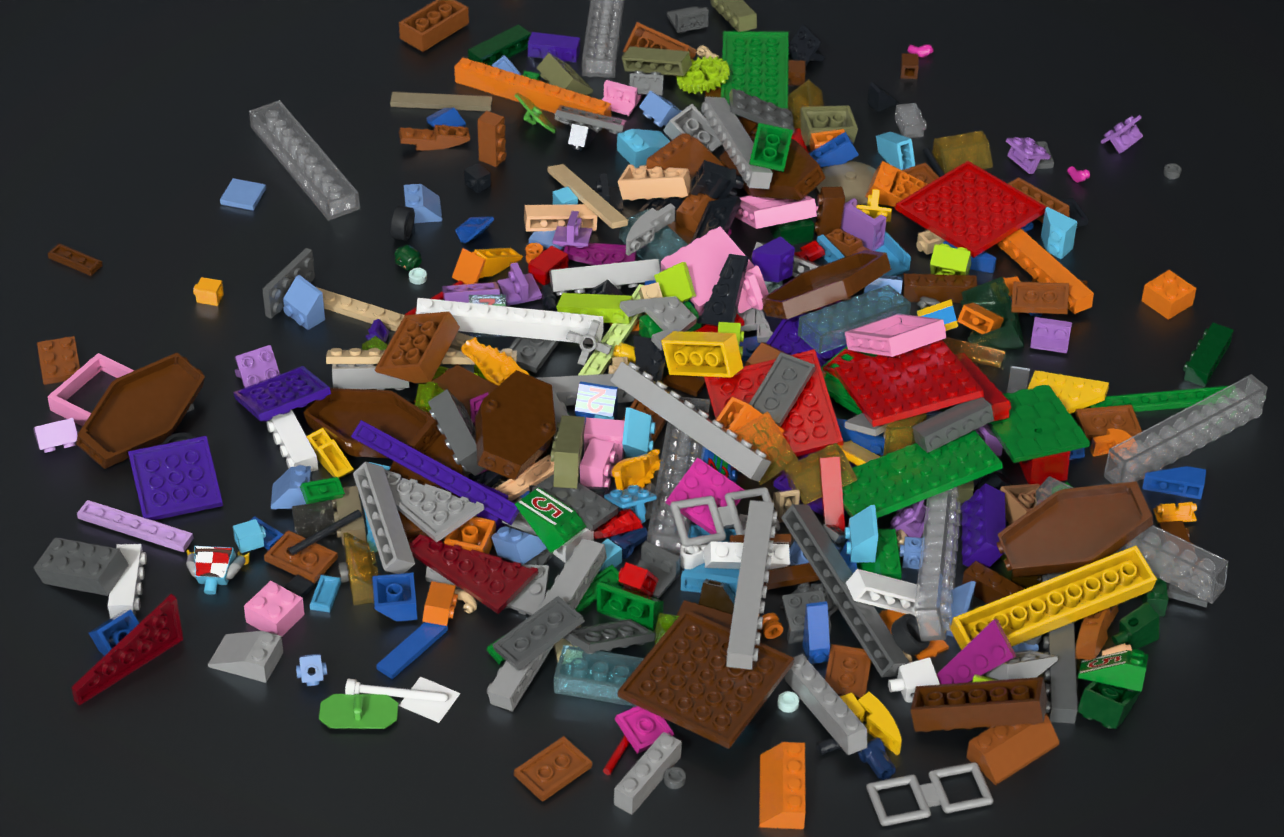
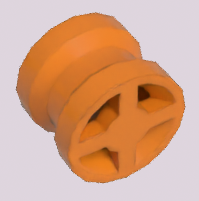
[526,243,543,263]
[762,613,784,639]

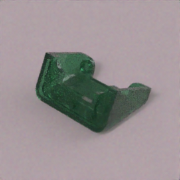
[960,277,1025,350]

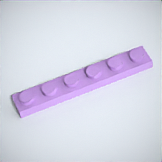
[77,500,194,552]

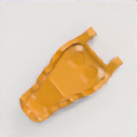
[461,337,529,386]
[612,449,662,490]

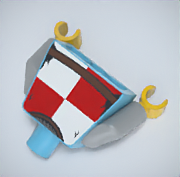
[186,546,250,595]

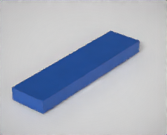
[376,622,448,680]

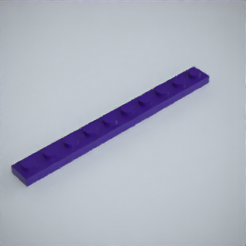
[351,420,520,525]

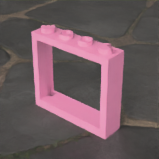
[735,195,818,229]
[845,314,946,357]
[48,353,134,427]

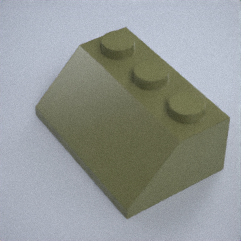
[537,53,594,95]
[800,106,858,145]

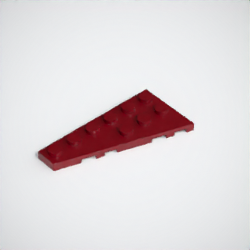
[409,534,539,614]
[71,593,183,706]

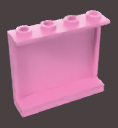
[661,227,754,316]

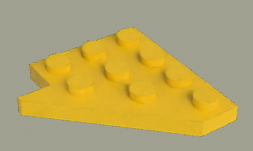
[1028,370,1109,414]

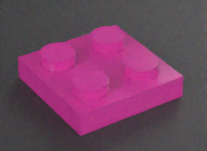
[615,706,674,754]

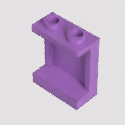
[841,198,886,251]

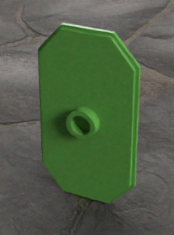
[515,93,556,133]
[319,694,398,729]

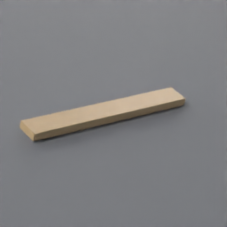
[548,164,628,229]

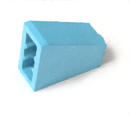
[876,131,915,170]

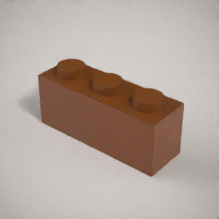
[478,111,506,167]

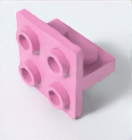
[602,80,642,115]
[737,265,769,313]

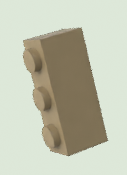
[331,486,366,545]

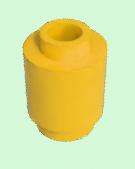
[613,342,636,364]

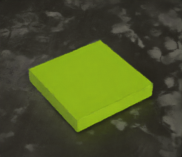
[654,262,696,303]

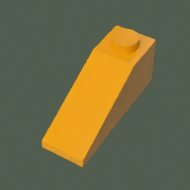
[474,248,523,278]

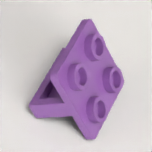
[1100,115,1143,154]
[1006,137,1050,174]
[553,211,592,248]
[497,262,542,306]
[1030,317,1072,353]
[235,345,280,388]
[889,499,932,538]

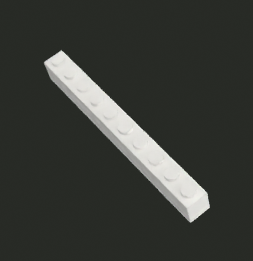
[415,298,603,344]

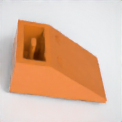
[865,161,928,207]
[716,397,784,458]

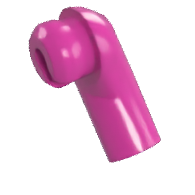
[908,44,933,57]
[1067,166,1090,183]

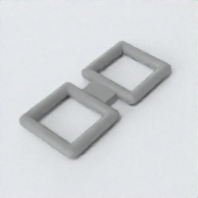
[670,487,780,547]
[866,762,993,826]

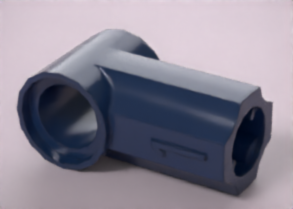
[610,525,649,559]
[858,737,896,780]

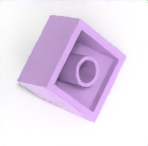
[33,418,77,453]

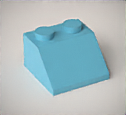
[1041,207,1077,259]
[622,407,656,457]
[845,505,878,562]

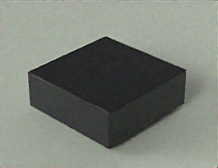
[284,574,314,598]

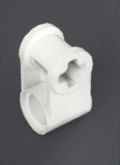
[680,535,709,569]

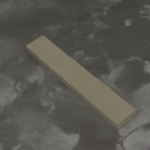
[390,92,492,111]

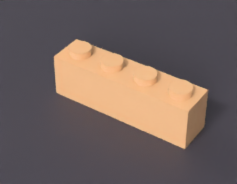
[524,204,597,231]

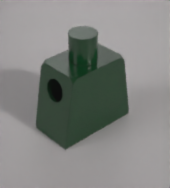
[1112,602,1160,650]

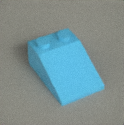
[617,129,671,168]

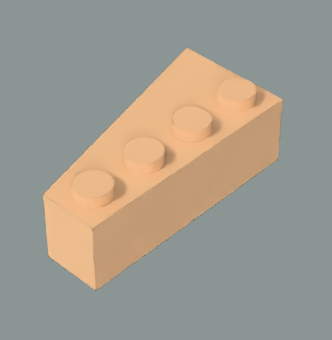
[618,164,691,201]

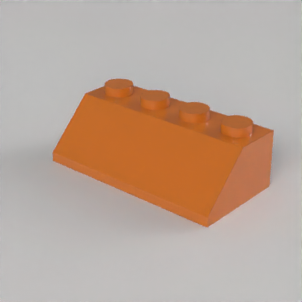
[759,742,805,829]

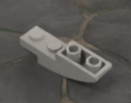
[626,204,675,256]

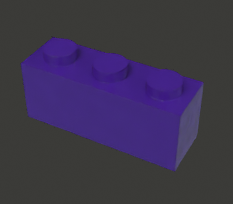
[528,32,580,62]

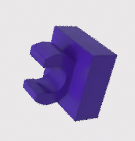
[365,319,389,346]

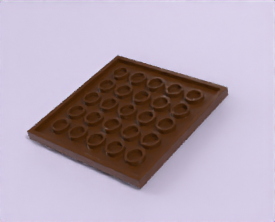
[618,609,794,749]

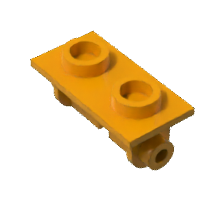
[1153,502,1197,523]

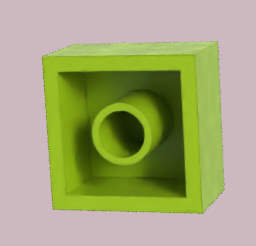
[930,243,971,275]

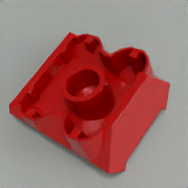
[594,509,643,539]

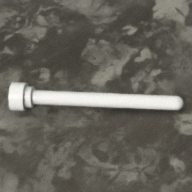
[345,679,448,702]

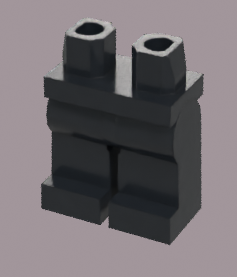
[690,160,744,200]

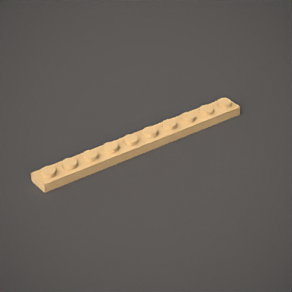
[316,287,474,350]
[326,348,517,364]

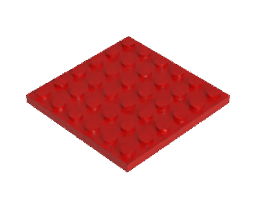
[895,161,1046,258]
[834,340,984,427]
[704,349,844,471]

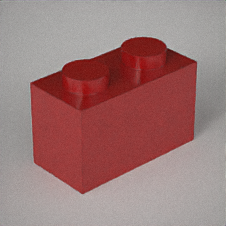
[528,245,568,285]
[618,562,659,597]

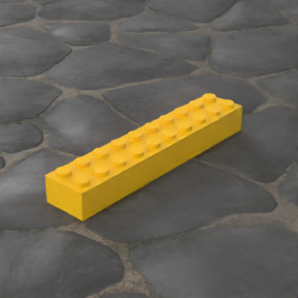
[950,546,1157,650]

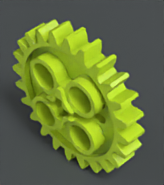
[676,56,730,94]

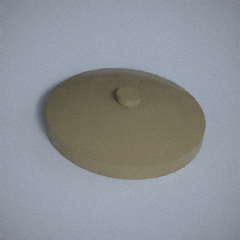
[815,161,876,206]

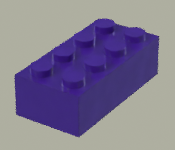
[961,483,1006,568]

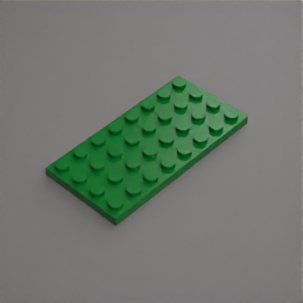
[721,31,789,116]
[841,430,1003,518]

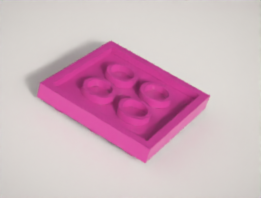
[665,457,744,534]

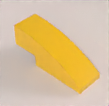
[306,428,354,478]
[858,692,902,755]

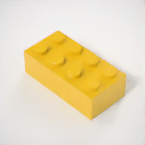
[661,331,743,377]

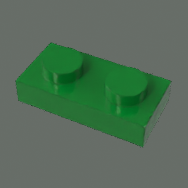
[300,477,345,504]

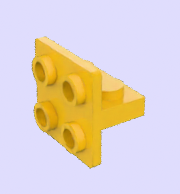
[856,189,892,223]

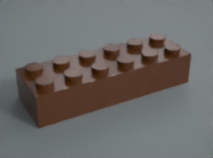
[911,677,1047,732]

